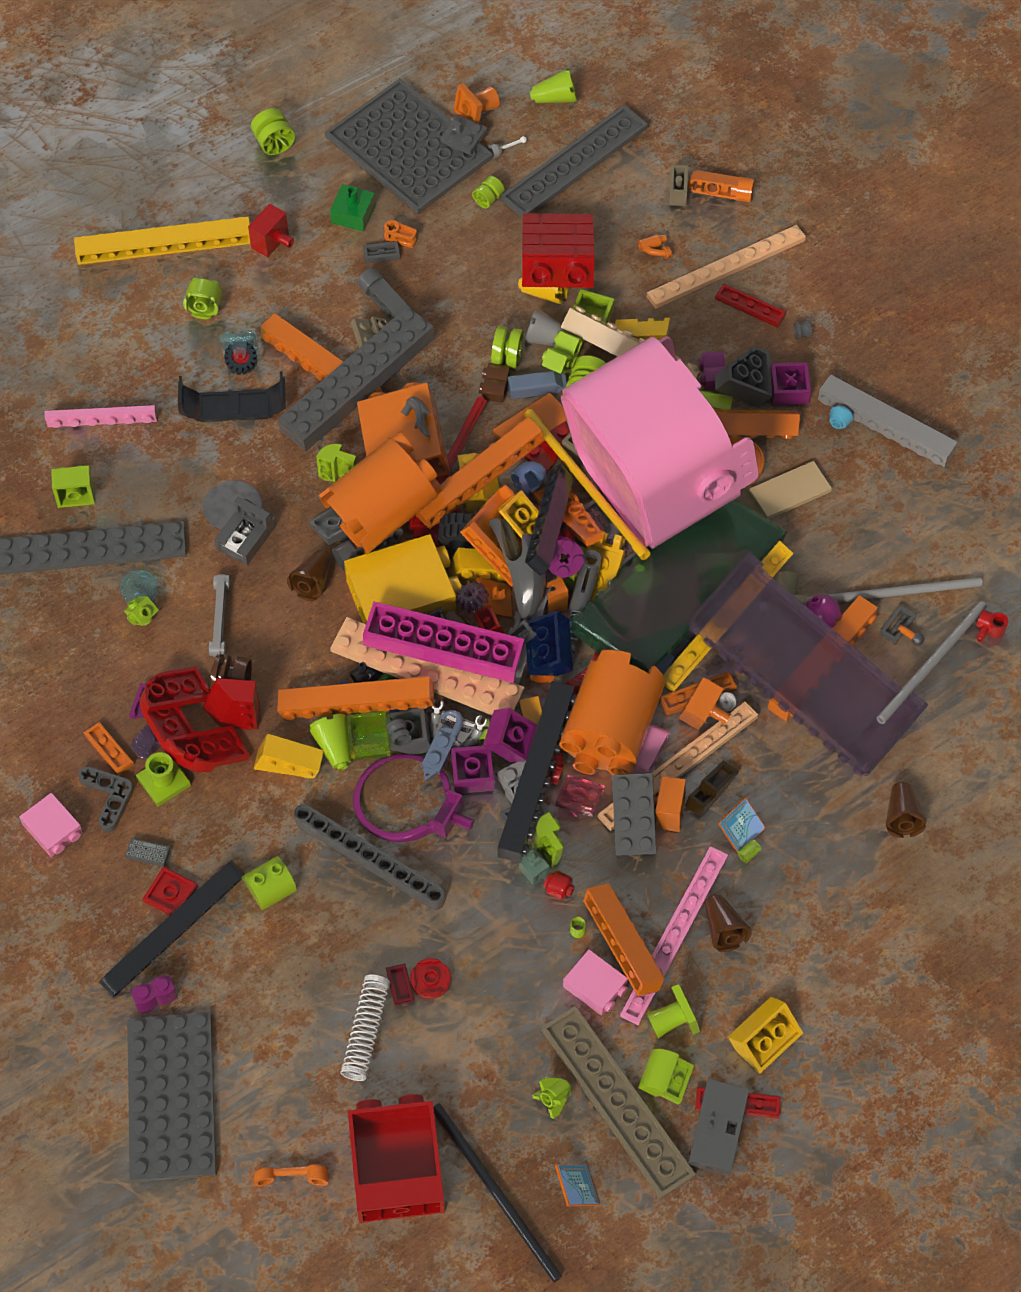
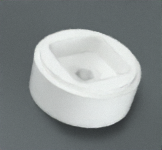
[716,692,736,712]

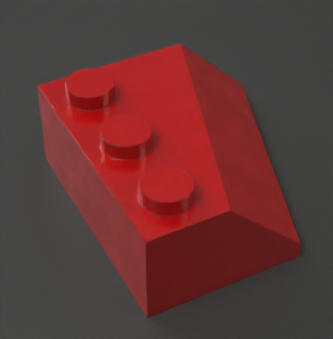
[203,678,261,730]

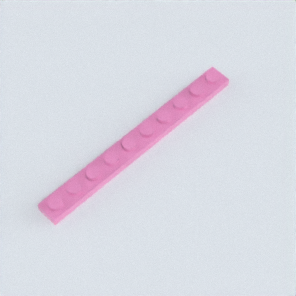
[620,846,728,1026]

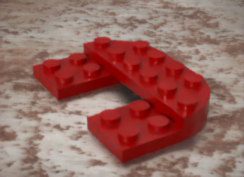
[140,666,250,773]

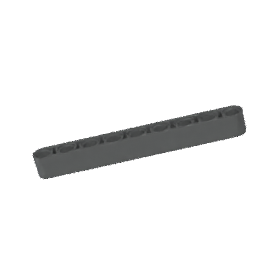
[294,804,444,910]

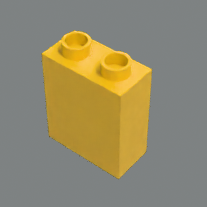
[344,534,463,624]

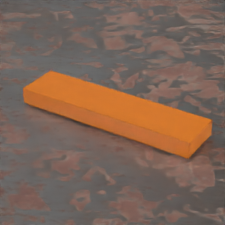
[659,671,737,716]

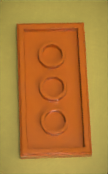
[493,393,568,439]

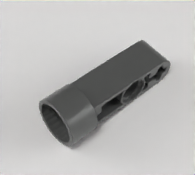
[357,267,409,320]
[332,528,403,571]

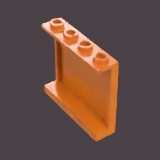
[460,484,522,587]

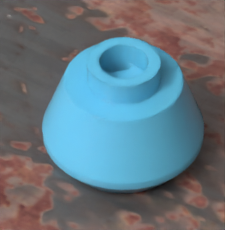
[829,405,853,429]

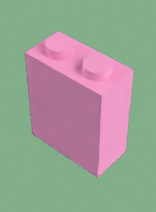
[19,793,83,857]
[563,950,628,1016]

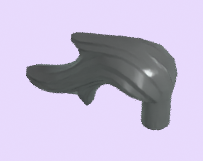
[401,397,430,438]

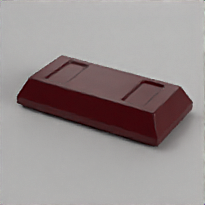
[386,963,415,1006]

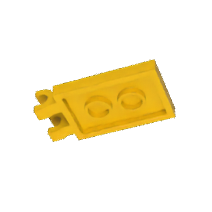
[572,530,626,606]

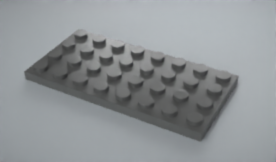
[127,1012,216,1183]

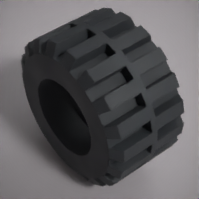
[437,513,475,553]

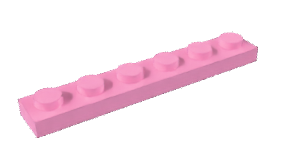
[45,405,157,428]

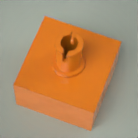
[678,677,731,730]
[654,776,686,832]

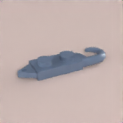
[421,710,463,781]

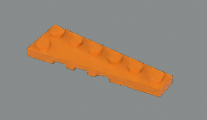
[533,487,603,546]

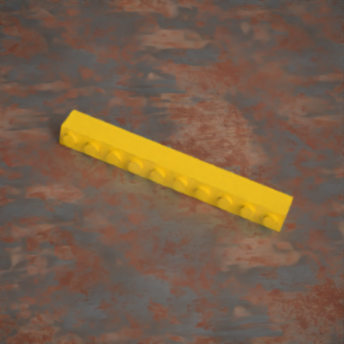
[74,216,250,265]

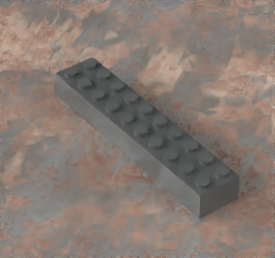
[278,306,435,452]

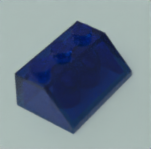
[525,611,573,676]

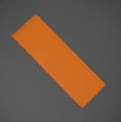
[83,722,134,776]

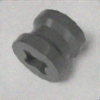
[793,320,812,340]

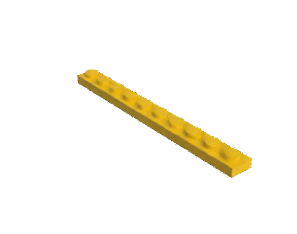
[663,541,794,692]

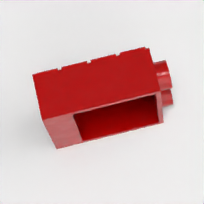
[522,213,594,288]
[348,1094,445,1223]

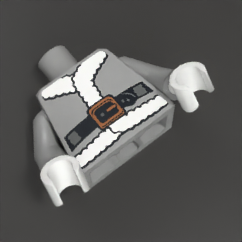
[430,699,489,760]

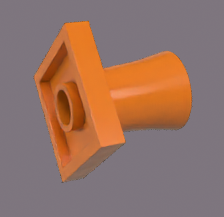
[453,83,500,124]

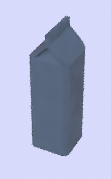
[508,371,567,400]

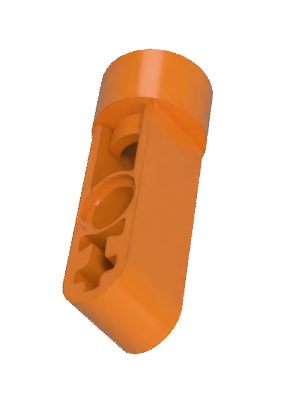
[687,170,755,203]

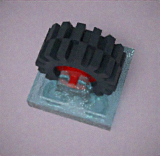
[220,330,258,375]

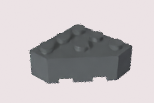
[715,346,772,407]

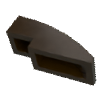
[685,760,739,817]

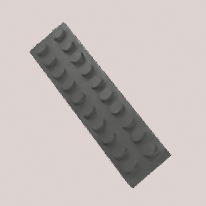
[500,105,648,219]
[0,521,186,575]

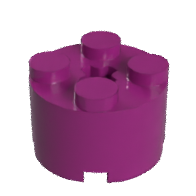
[549,536,584,578]

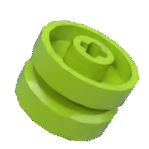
[491,325,523,369]

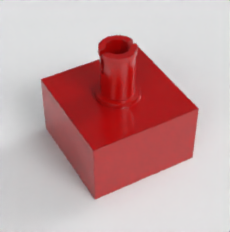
[248,203,294,257]

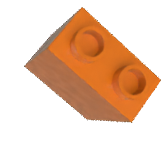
[357,382,450,477]

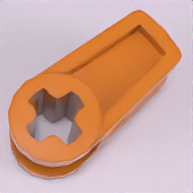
[384,220,417,248]

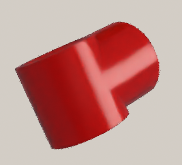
[976,609,1009,642]

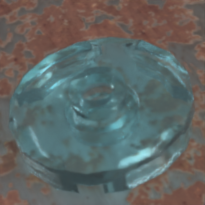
[120,570,158,603]

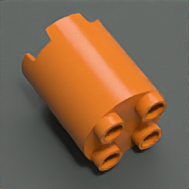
[318,432,443,555]
[559,650,665,775]

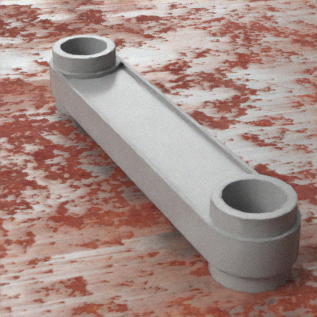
[209,574,230,657]

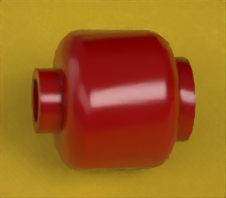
[544,870,575,900]

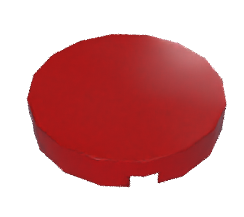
[410,958,451,999]

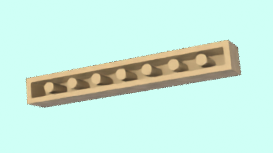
[561,305,701,380]

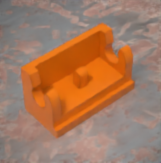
[545,577,568,617]

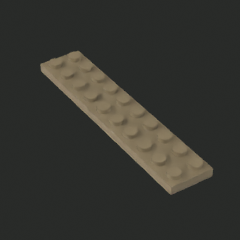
[541,1006,696,1200]

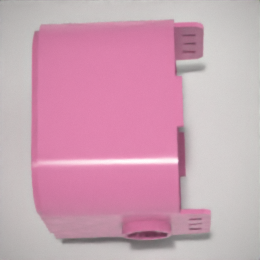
[561,336,759,549]

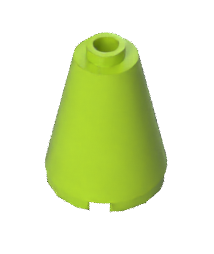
[529,68,577,103]
[309,714,351,771]

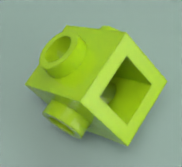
[124,596,159,626]

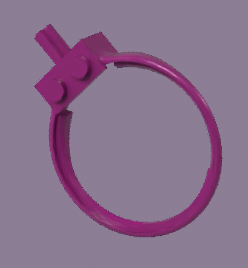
[353,754,475,842]

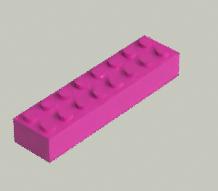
[363,601,524,683]

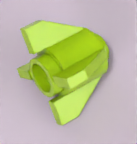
[532,1077,572,1119]

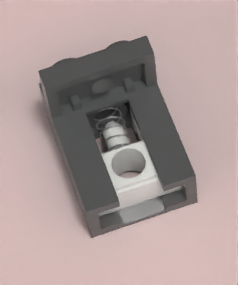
[215,496,276,565]

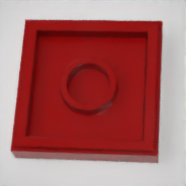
[142,866,198,915]

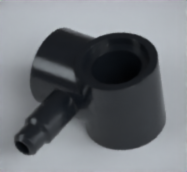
[349,662,384,683]

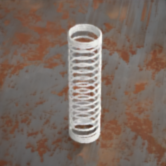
[340,974,390,1081]

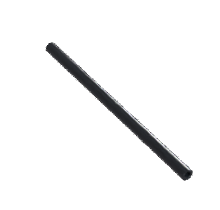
[433,1103,562,1283]

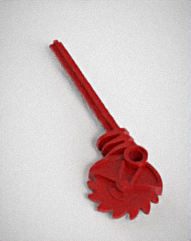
[409,396,487,552]

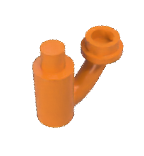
[638,234,672,259]

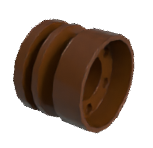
[210,654,252,689]

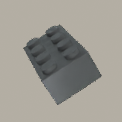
[612,773,657,856]

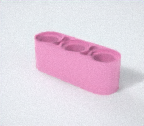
[632,724,670,774]

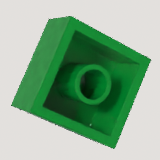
[330,184,375,232]

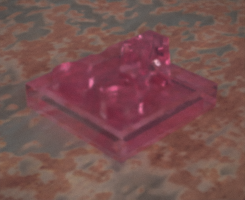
[555,774,605,818]

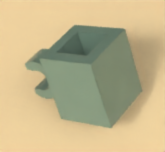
[519,849,549,885]

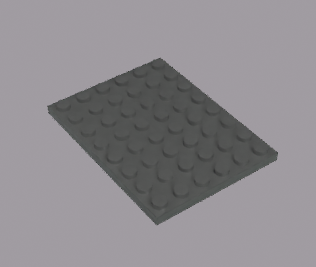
[325,78,493,214]

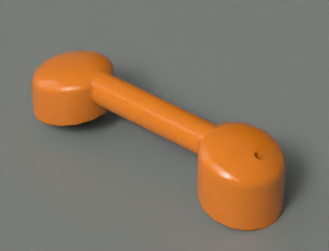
[253,1164,328,1187]

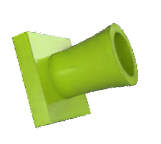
[136,752,191,807]
[646,984,700,1039]

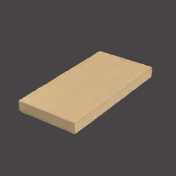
[749,461,832,520]

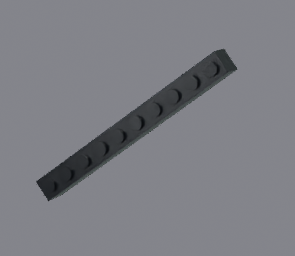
[498,681,577,863]

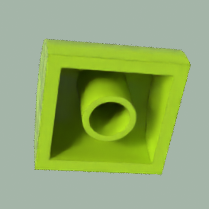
[242,856,297,911]

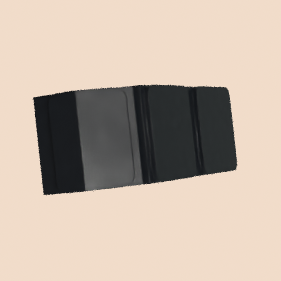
[178,371,286,422]

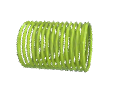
[738,839,762,863]
[570,917,586,938]

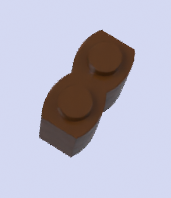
[479,363,510,403]

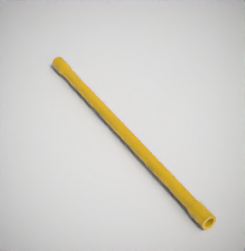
[524,409,650,560]

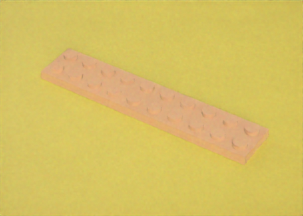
[331,617,525,715]

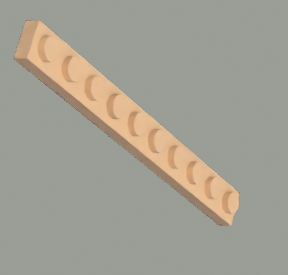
[646,225,806,309]
[598,702,758,831]

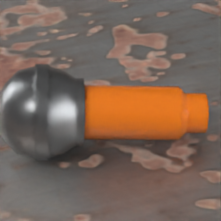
[898,625,925,646]

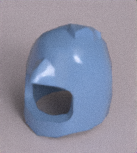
[510,461,547,496]

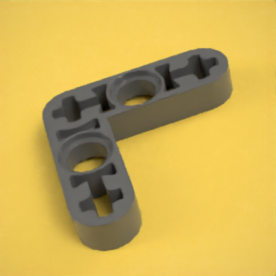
[78,767,133,832]

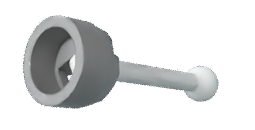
[488,136,527,159]

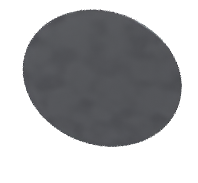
[203,481,262,530]

